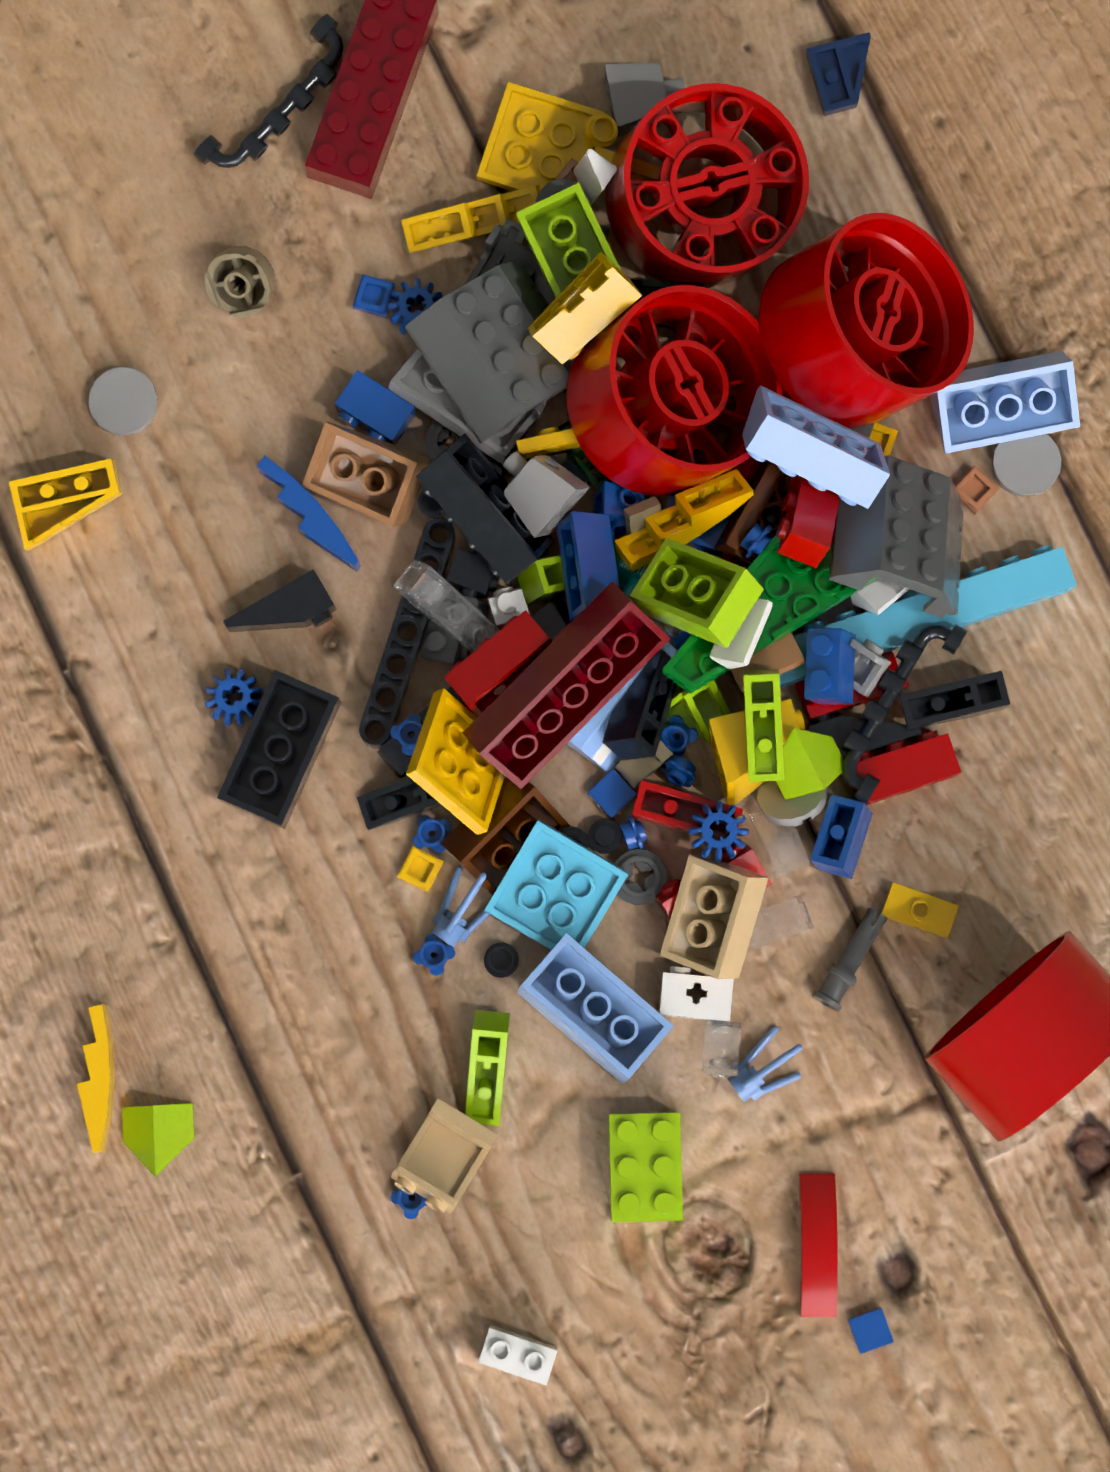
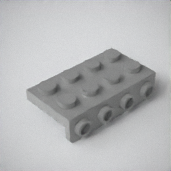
[388,349,547,464]

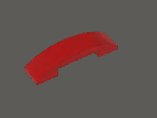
[799,1173,838,1317]

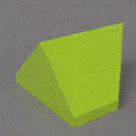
[665,680,731,743]
[775,728,844,800]
[122,1103,195,1177]

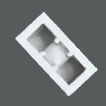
[658,966,734,1022]
[478,1325,558,1386]

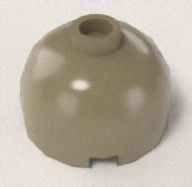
[204,246,276,317]

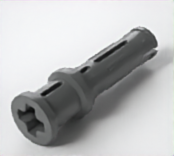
[812,908,888,1012]

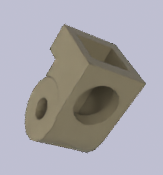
[616,740,673,788]

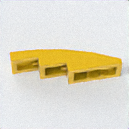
[401,185,540,253]
[615,469,754,572]
[77,1004,115,1153]

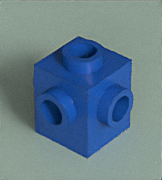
[593,481,644,534]

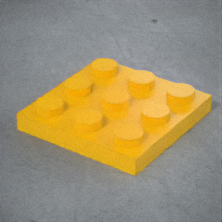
[476,82,605,191]
[406,688,505,835]

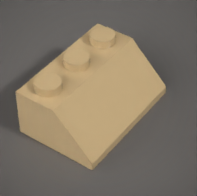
[660,855,769,979]

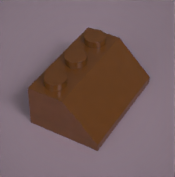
[440,777,570,896]

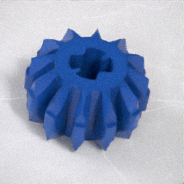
[387,278,443,335]
[205,668,264,727]
[688,801,749,862]

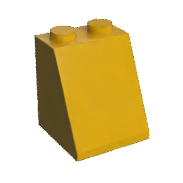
[709,699,805,805]

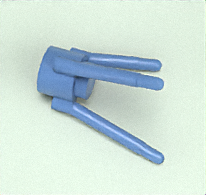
[432,866,491,947]
[728,1026,803,1102]

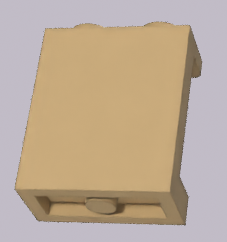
[391,1098,498,1214]

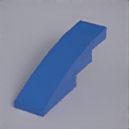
[257,455,361,572]

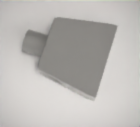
[604,63,685,137]
[503,451,590,538]

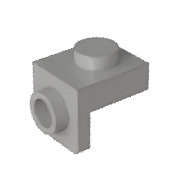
[849,638,891,697]

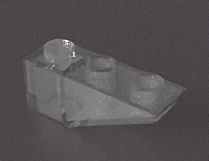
[393,560,500,653]

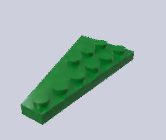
[663,535,877,694]

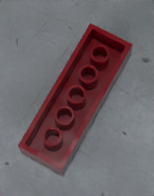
[305,0,439,199]
[462,581,671,789]

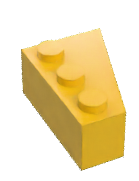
[9,459,123,550]

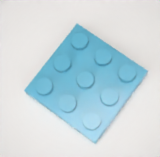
[484,819,629,950]

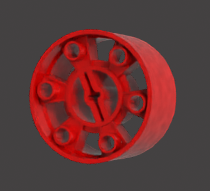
[605,83,809,288]
[759,213,974,428]
[566,285,782,496]
[924,931,1110,1141]

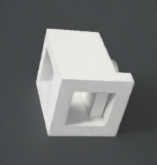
[487,587,530,632]

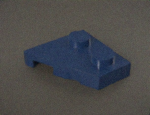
[806,32,871,116]

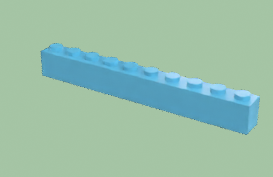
[743,545,1077,694]

